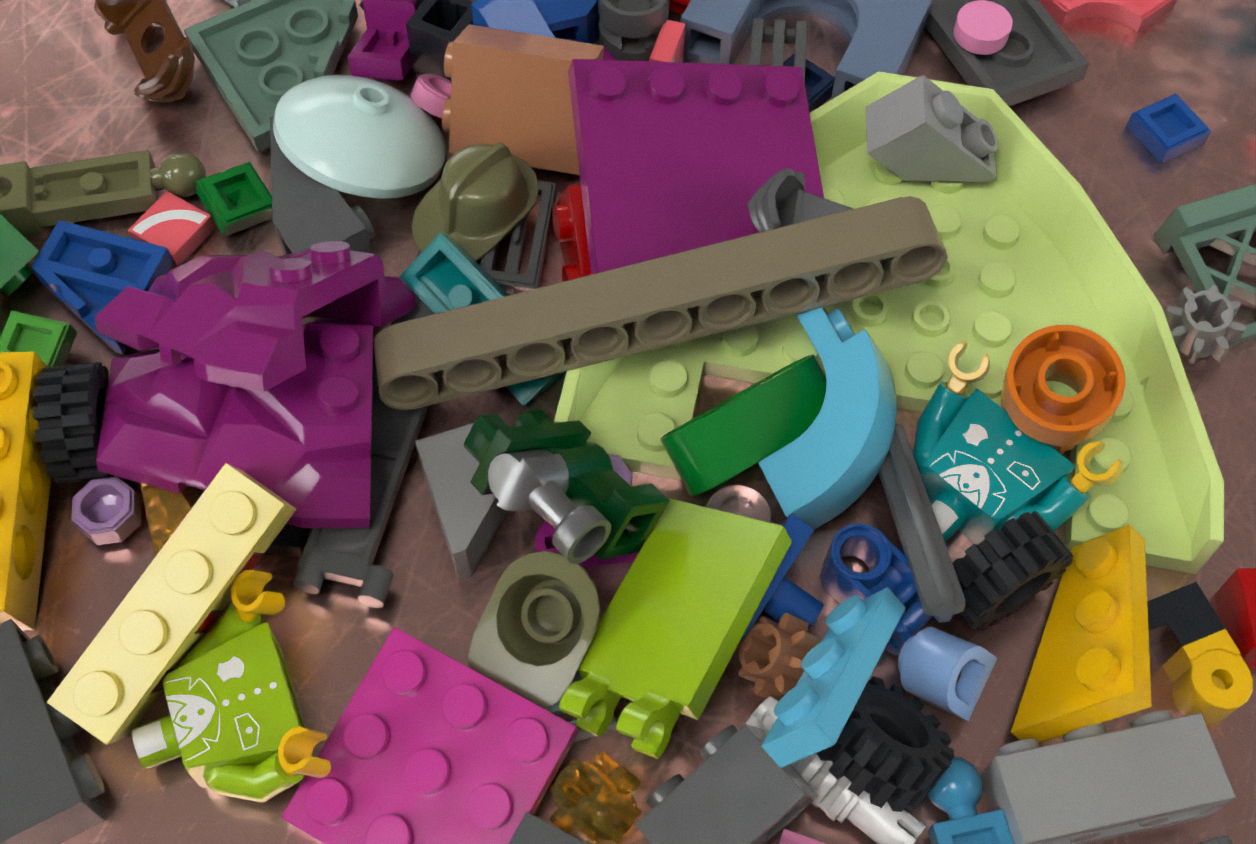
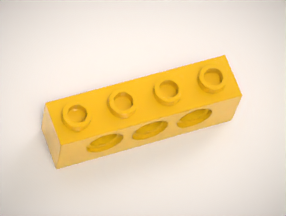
[0,351,51,631]

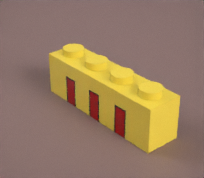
[47,463,296,745]

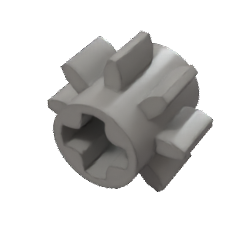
[1164,285,1246,364]

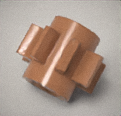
[738,612,822,701]

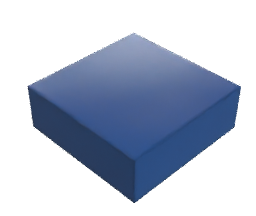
[1126,93,1211,164]

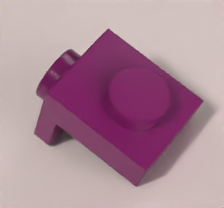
[348,0,419,82]

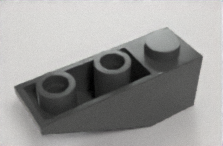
[270,116,375,255]
[0,619,105,844]

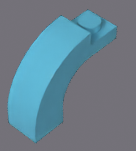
[758,307,897,530]

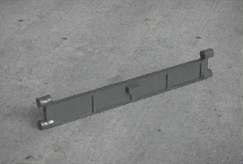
[293,169,533,608]

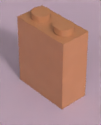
[442,24,604,175]

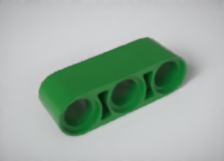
[660,354,826,496]

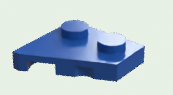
[31,220,174,354]

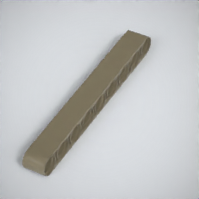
[373,196,948,410]

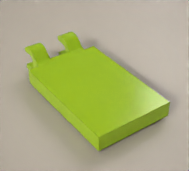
[559,498,792,759]

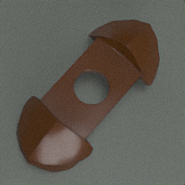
[94,0,195,102]

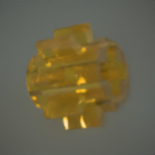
[550,751,642,844]

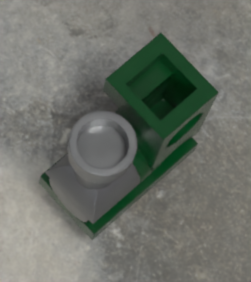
[464,410,670,564]

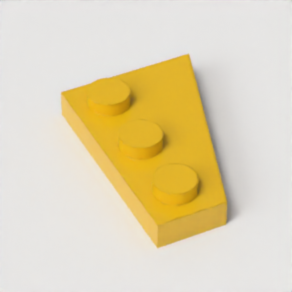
[1011,524,1152,743]

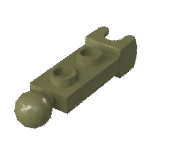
[0,150,206,237]

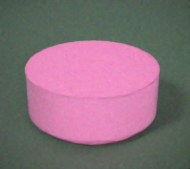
[953,0,1013,55]
[410,74,451,118]

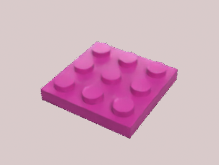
[281,627,579,844]

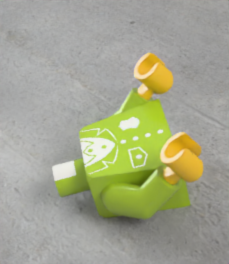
[132,570,331,803]

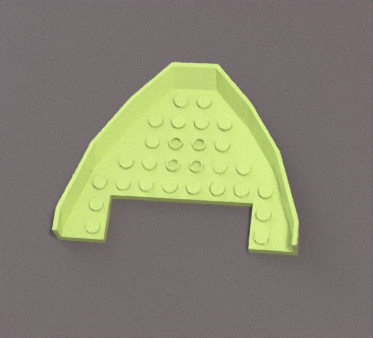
[554,71,1224,575]

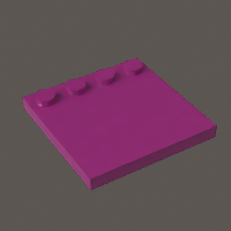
[568,59,824,275]

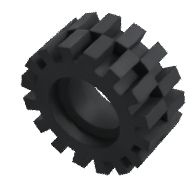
[33,362,114,484]
[952,511,1074,631]
[817,676,954,812]

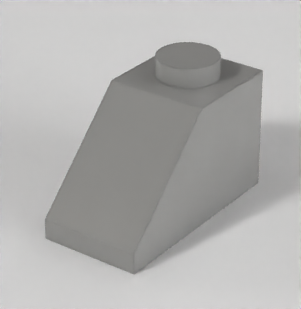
[415,423,509,581]

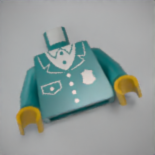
[913,342,1123,545]

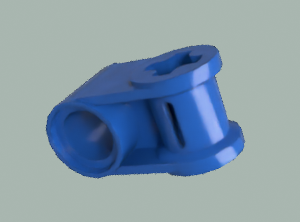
[820,523,936,656]

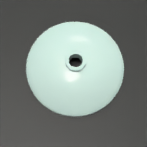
[273,75,446,198]

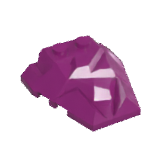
[95,241,416,392]
[96,317,373,528]

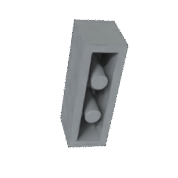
[981,710,1236,844]

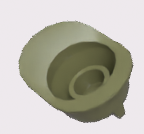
[411,142,539,261]
[467,551,600,710]

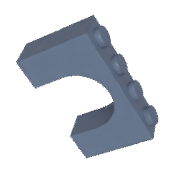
[681,0,932,100]

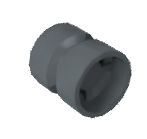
[598,0,670,61]

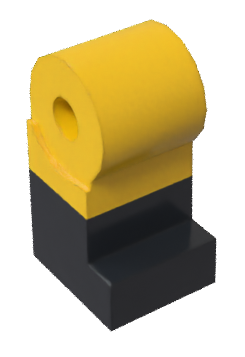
[1147,582,1253,725]

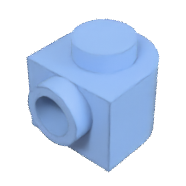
[898,627,997,722]

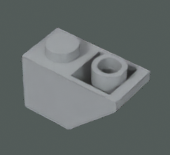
[866,75,998,182]

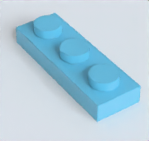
[761,587,906,768]

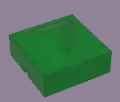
[196,161,273,237]

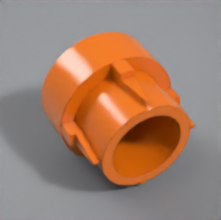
[1001,325,1125,454]

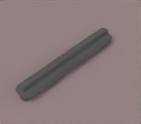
[878,424,966,622]

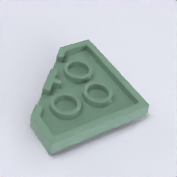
[184,0,358,152]

